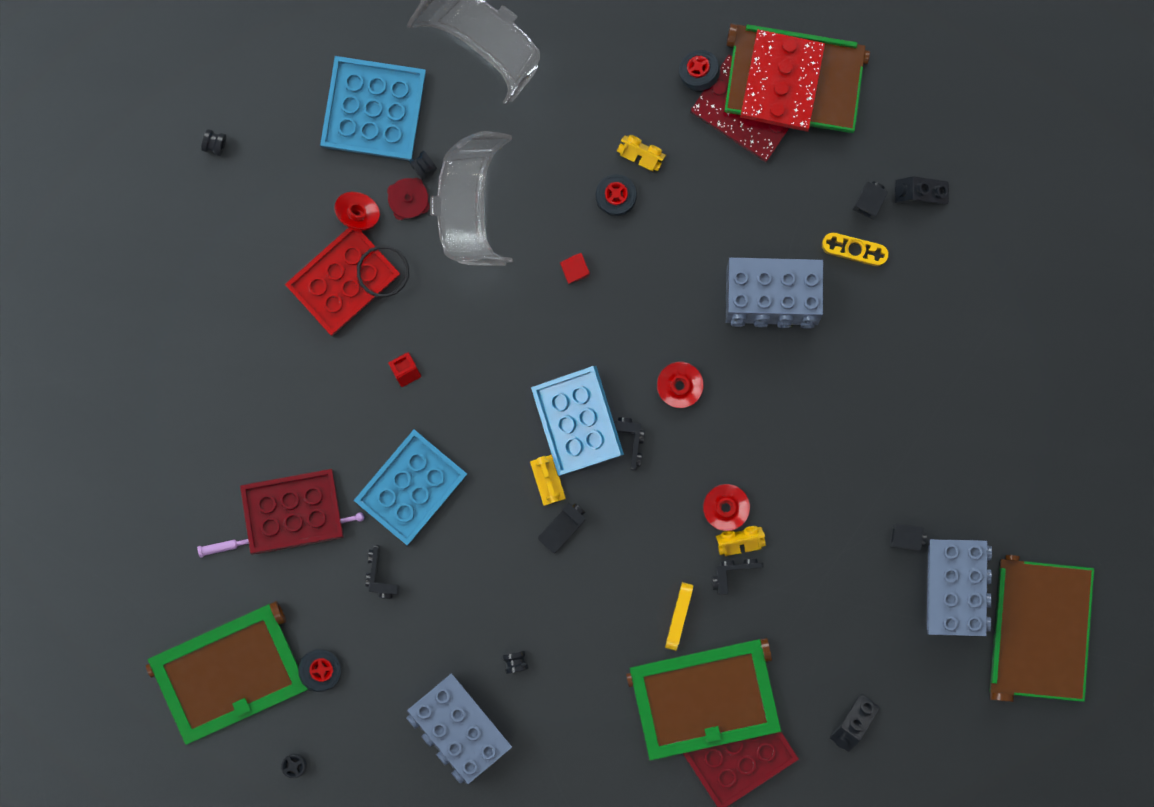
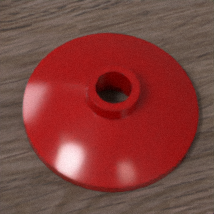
[334,192,380,230]
[657,362,703,408]
[703,484,750,531]

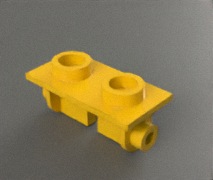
[617,135,666,171]
[530,455,566,506]
[716,526,766,556]

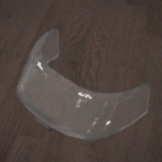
[407,0,540,105]
[430,131,513,266]

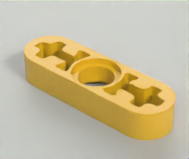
[822,233,888,266]
[665,582,693,651]

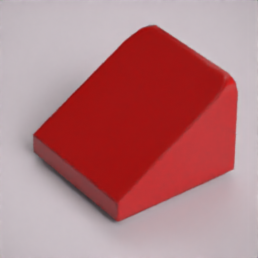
[560,253,590,284]
[388,352,421,387]

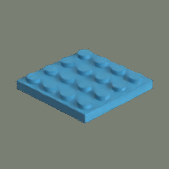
[320,56,426,161]

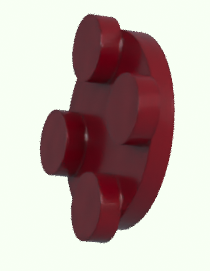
[387,178,430,220]

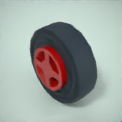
[679,50,721,91]
[595,174,637,216]
[298,650,341,692]

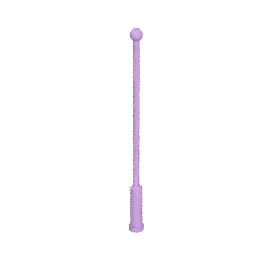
[197,512,365,558]

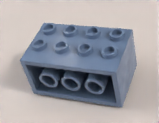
[726,258,823,328]
[927,539,992,636]
[406,673,512,785]

